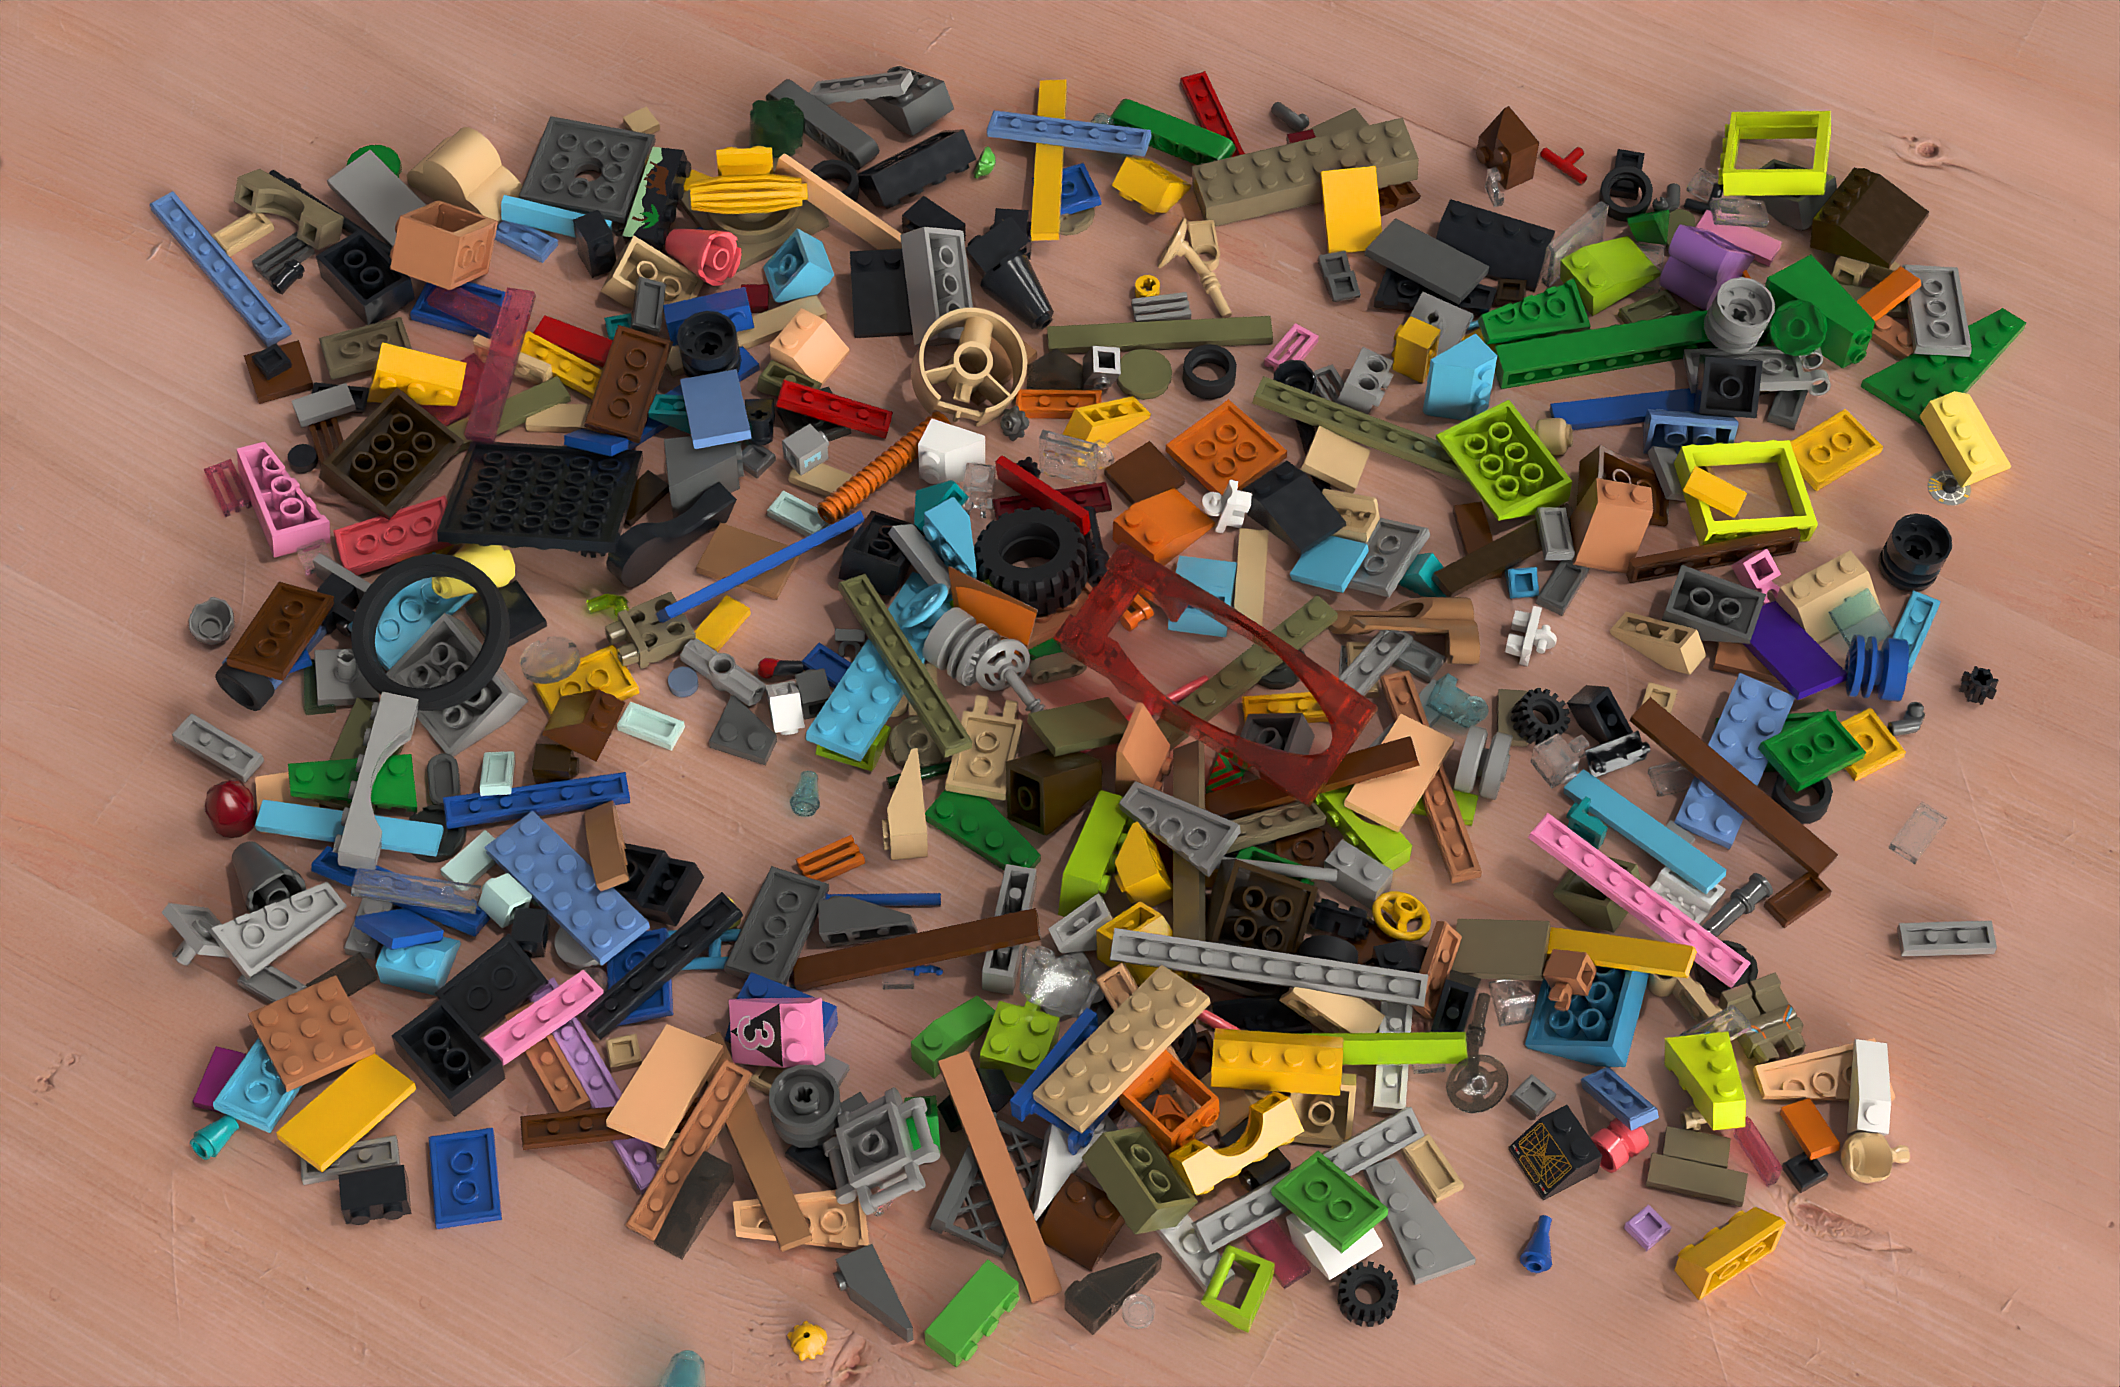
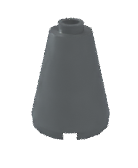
[232,841,307,913]

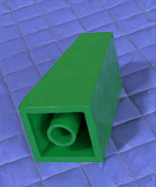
[1765,254,1875,368]

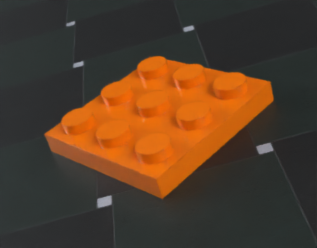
[1165,399,1287,496]

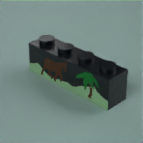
[622,147,691,252]

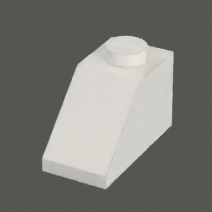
[766,680,805,735]

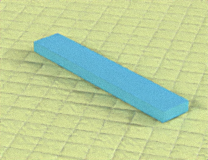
[1563,769,1727,894]
[255,800,444,857]

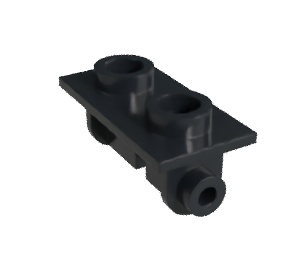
[1584,730,1651,777]
[1308,898,1375,941]

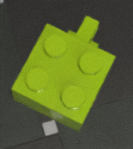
[980,990,1060,1084]

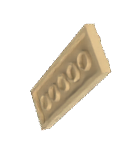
[1033,965,1211,1134]

